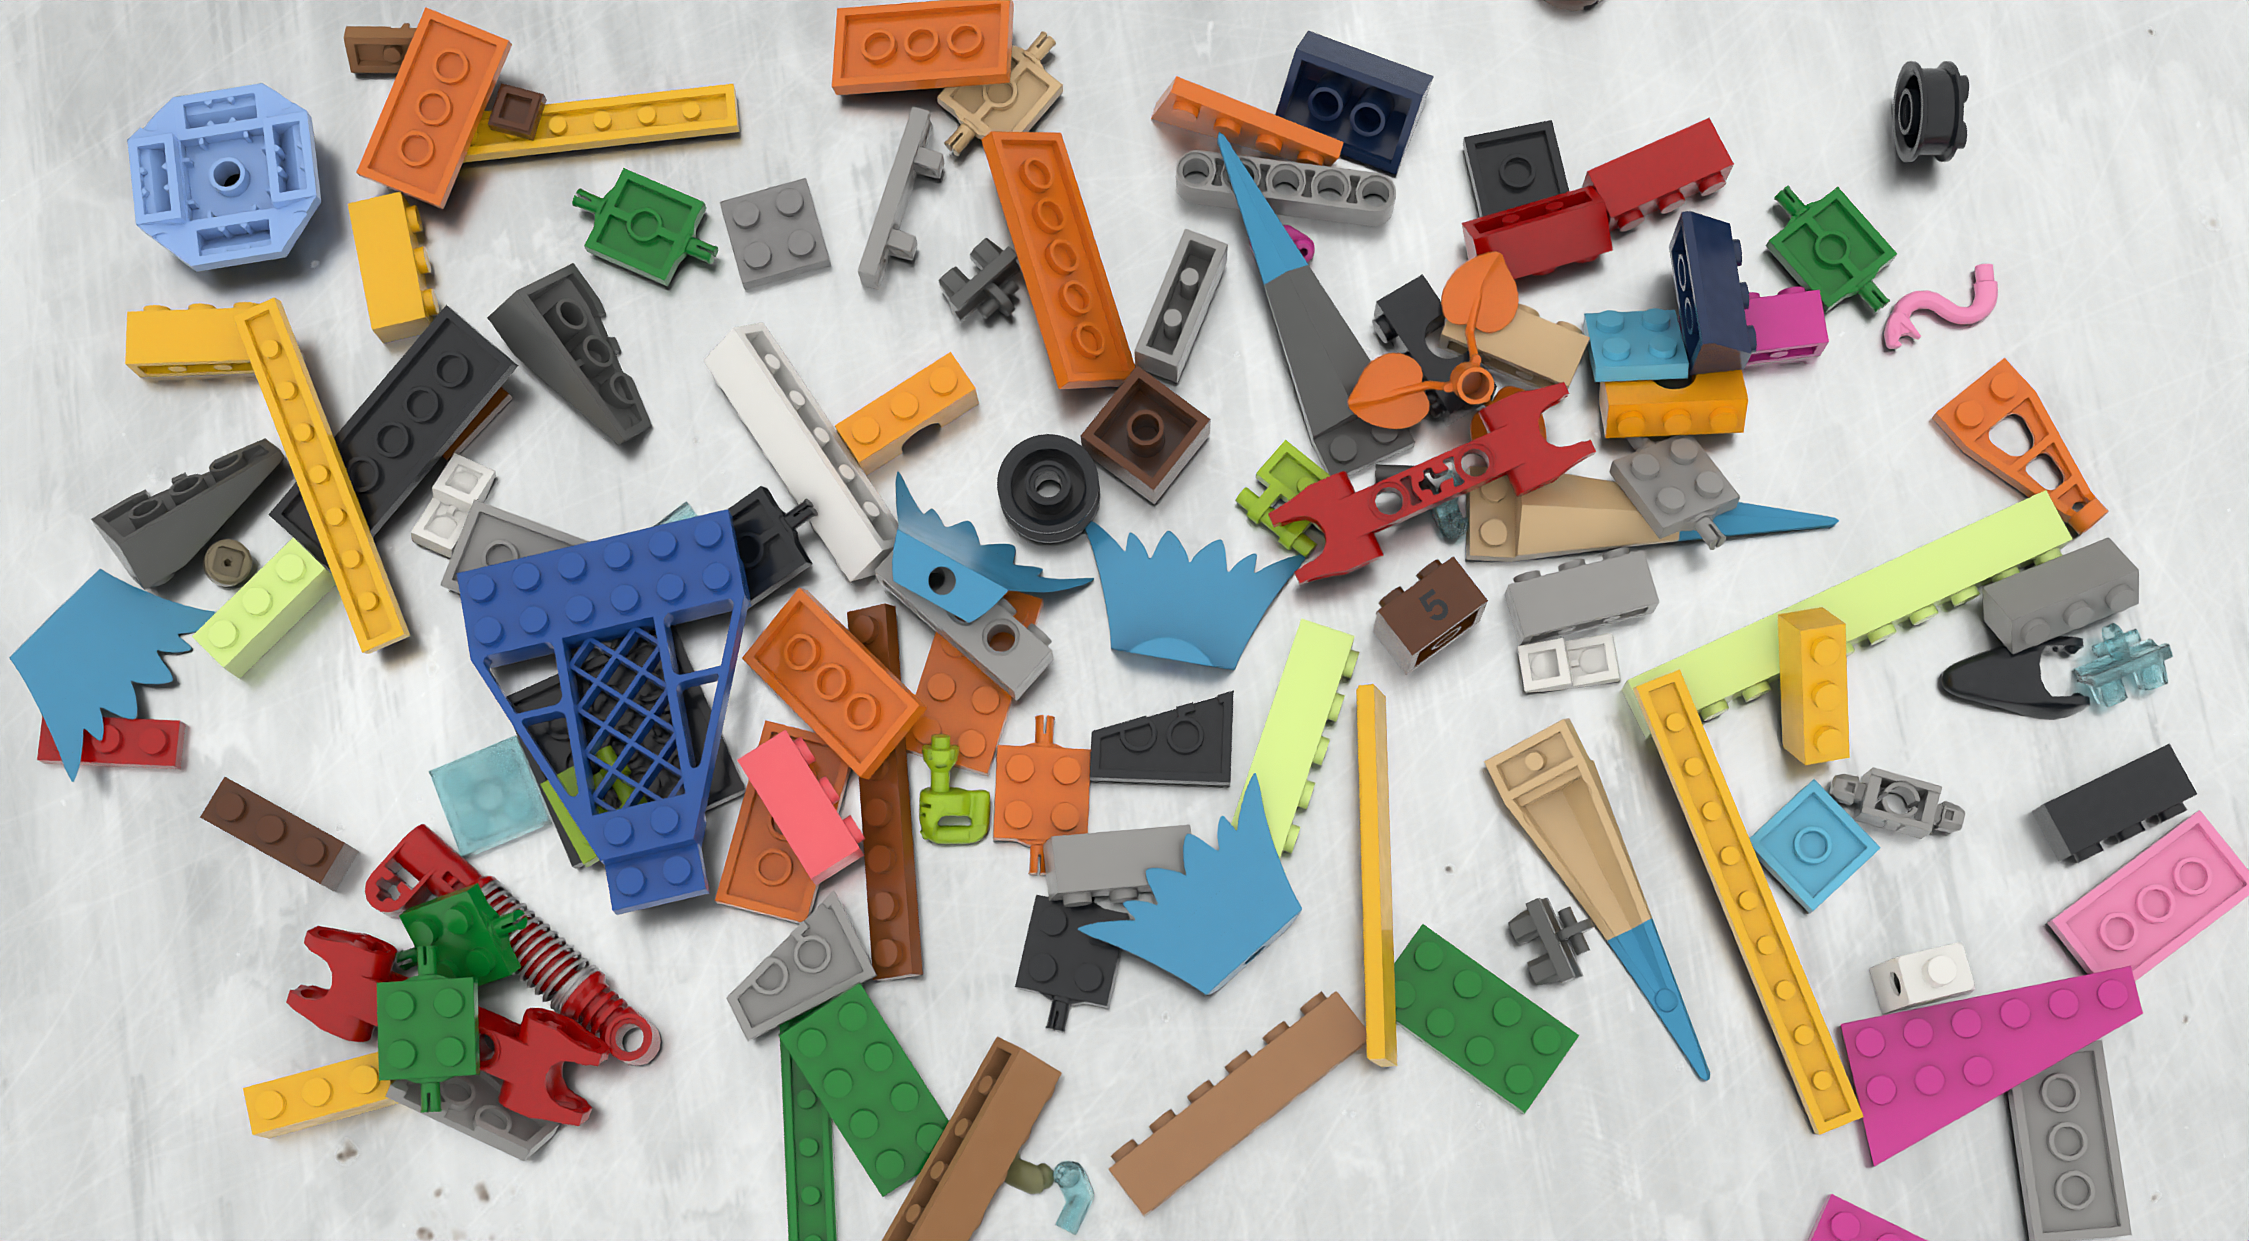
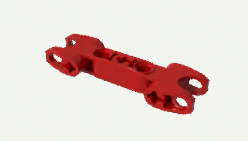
[1268,382,1596,585]
[286,926,611,1126]

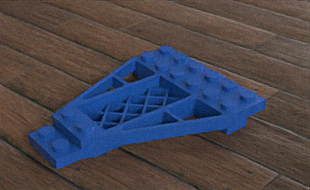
[457,509,752,915]

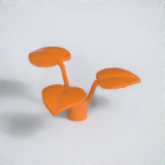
[1347,251,1547,441]

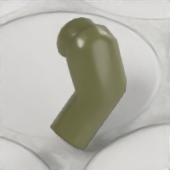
[1005,1151,1054,1194]

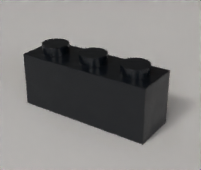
[2032,743,2197,863]

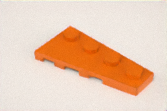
[1151,76,1344,167]

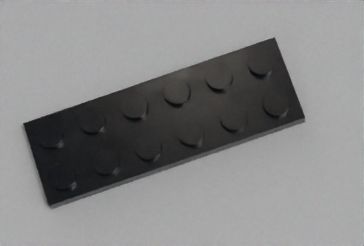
[269,305,518,569]

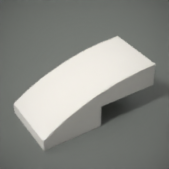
[411,453,496,558]
[1517,633,1621,693]

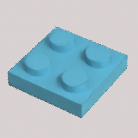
[1583,308,1689,382]
[1749,779,1881,914]

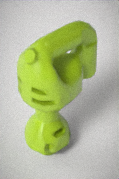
[919,734,990,844]

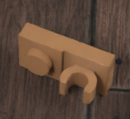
[343,23,417,73]

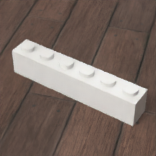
[703,322,898,582]

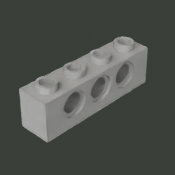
[874,551,1054,701]

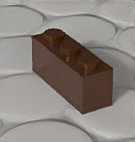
[200,777,359,892]

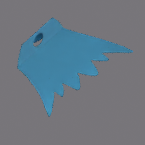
[892,472,1094,623]
[1085,521,1305,670]
[9,569,216,782]
[1078,773,1302,995]

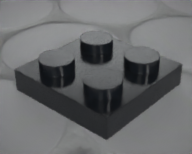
[1463,120,1569,217]

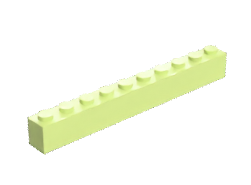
[1621,490,2072,739]

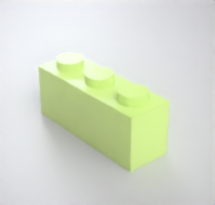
[192,538,336,679]

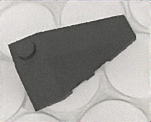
[487,263,652,445]
[91,438,285,590]

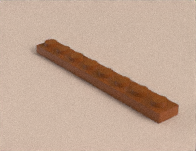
[847,603,923,981]

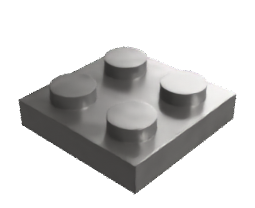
[720,178,831,289]

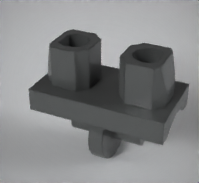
[939,238,1020,323]
[1508,898,1594,985]

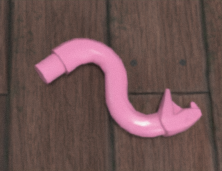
[1884,264,1998,349]

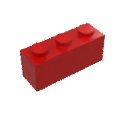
[1582,117,1734,232]
[1461,185,1613,279]

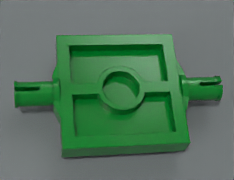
[572,168,718,286]
[1766,185,1897,313]
[396,883,528,986]
[377,946,480,1113]

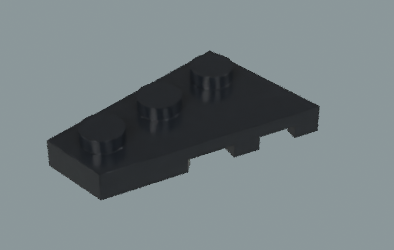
[1090,690,1234,786]

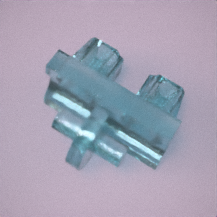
[2073,623,2173,707]

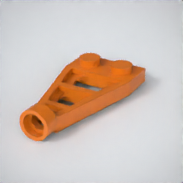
[1932,358,2109,535]

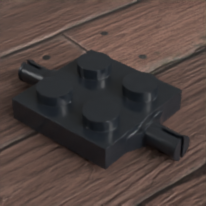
[728,486,818,612]
[1015,895,1130,1033]

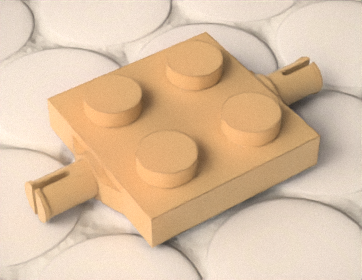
[937,31,1064,156]

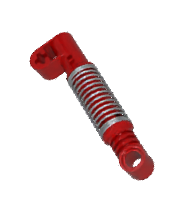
[365,824,661,1066]

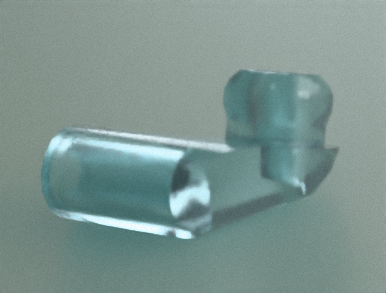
[1430,470,1469,539]
[1053,1160,1095,1235]

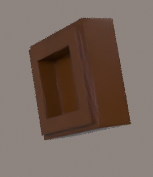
[488,83,547,140]

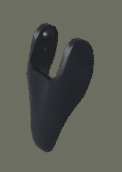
[1941,636,2090,720]

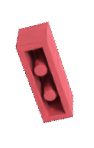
[737,730,865,885]

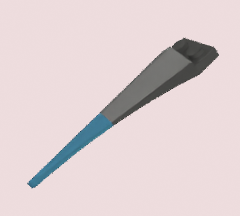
[1217,132,1415,476]

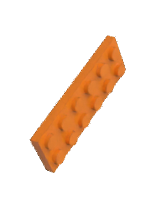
[981,131,1135,389]

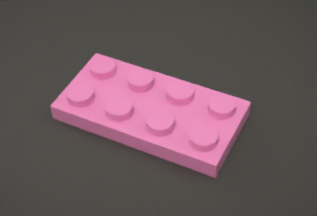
[2048,810,2249,981]

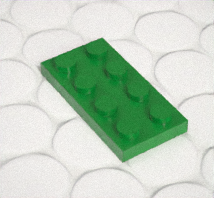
[1394,924,1579,1114]
[778,981,949,1197]

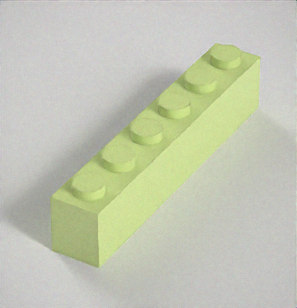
[1231,618,1360,873]

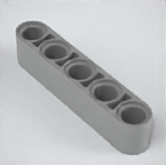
[1176,150,1396,227]

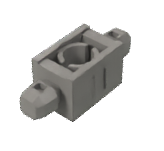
[1829,767,1965,839]

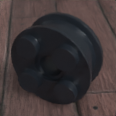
[1892,61,1969,162]
[997,434,1100,543]

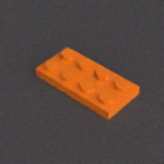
[832,0,1014,95]
[356,7,512,209]
[742,587,928,780]
[905,590,1044,777]
[715,720,851,924]

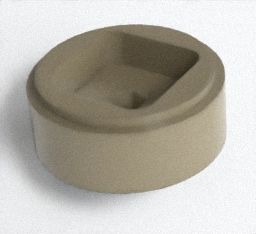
[203,539,252,587]

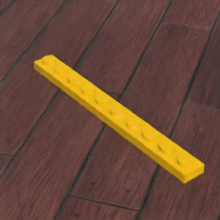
[1633,669,1864,1135]

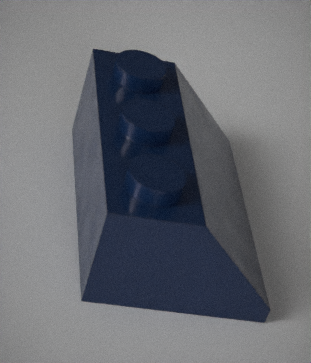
[1275,30,1434,174]
[1669,211,1757,375]

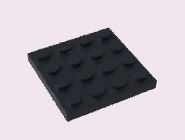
[507,625,746,869]

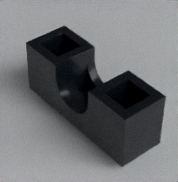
[1372,274,1497,426]

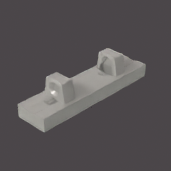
[858,106,945,290]

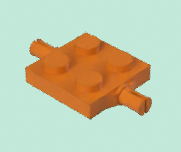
[993,715,1091,876]

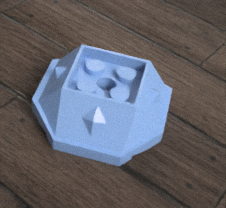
[127,83,321,272]

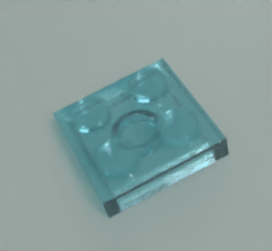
[429,735,552,859]

